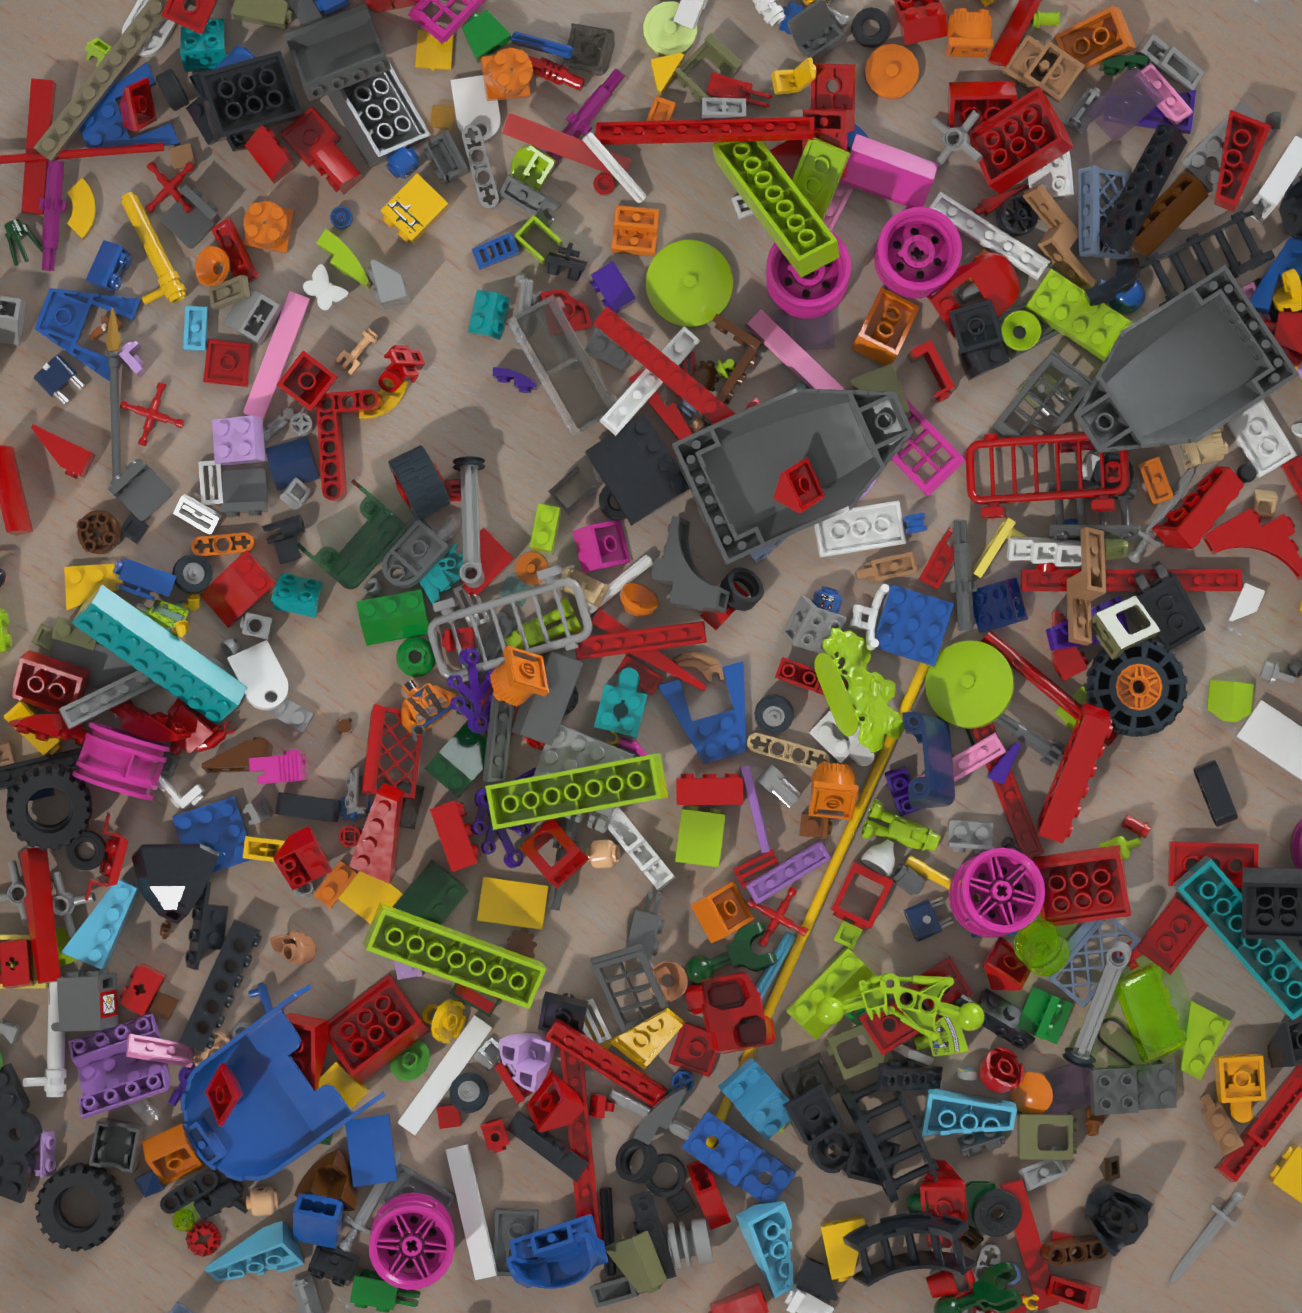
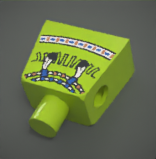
[913,1015,969,1056]

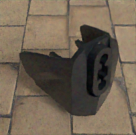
[1279,175,1302,240]
[1085,1184,1153,1257]

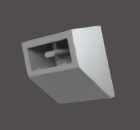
[368,259,411,310]
[223,288,283,346]
[0,296,27,346]

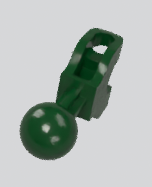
[685,922,778,983]
[905,1181,996,1228]
[934,1262,1022,1313]

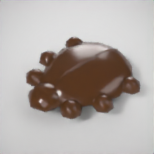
[690,360,719,392]
[506,927,537,958]

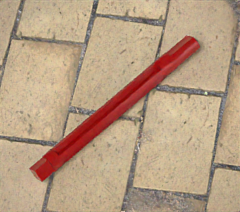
[981,630,1118,746]

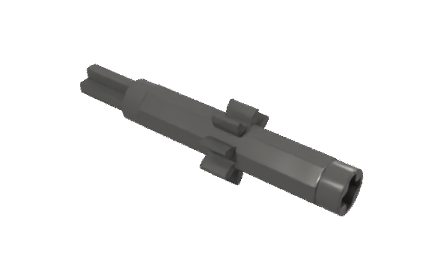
[950,520,977,631]
[995,713,1090,779]
[548,815,580,911]

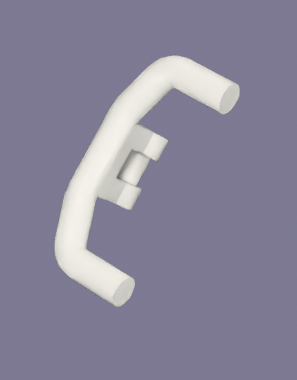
[849,584,889,650]

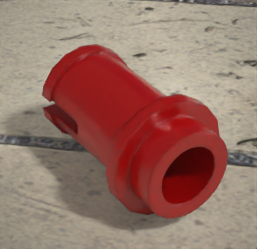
[1121,814,1151,838]

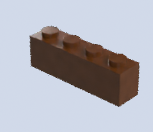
[1131,172,1209,257]

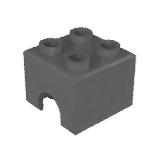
[89,1117,146,1173]

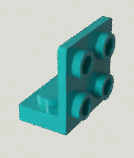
[180,18,227,72]

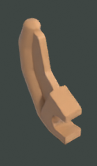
[674,651,724,682]

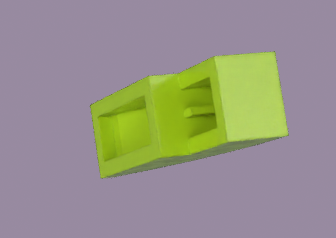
[316,228,371,289]

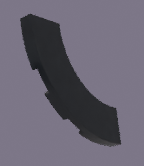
[1084,257,1140,306]

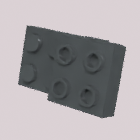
[1089,1063,1177,1115]

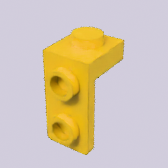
[771,58,816,95]

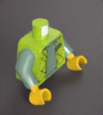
[136,593,200,637]

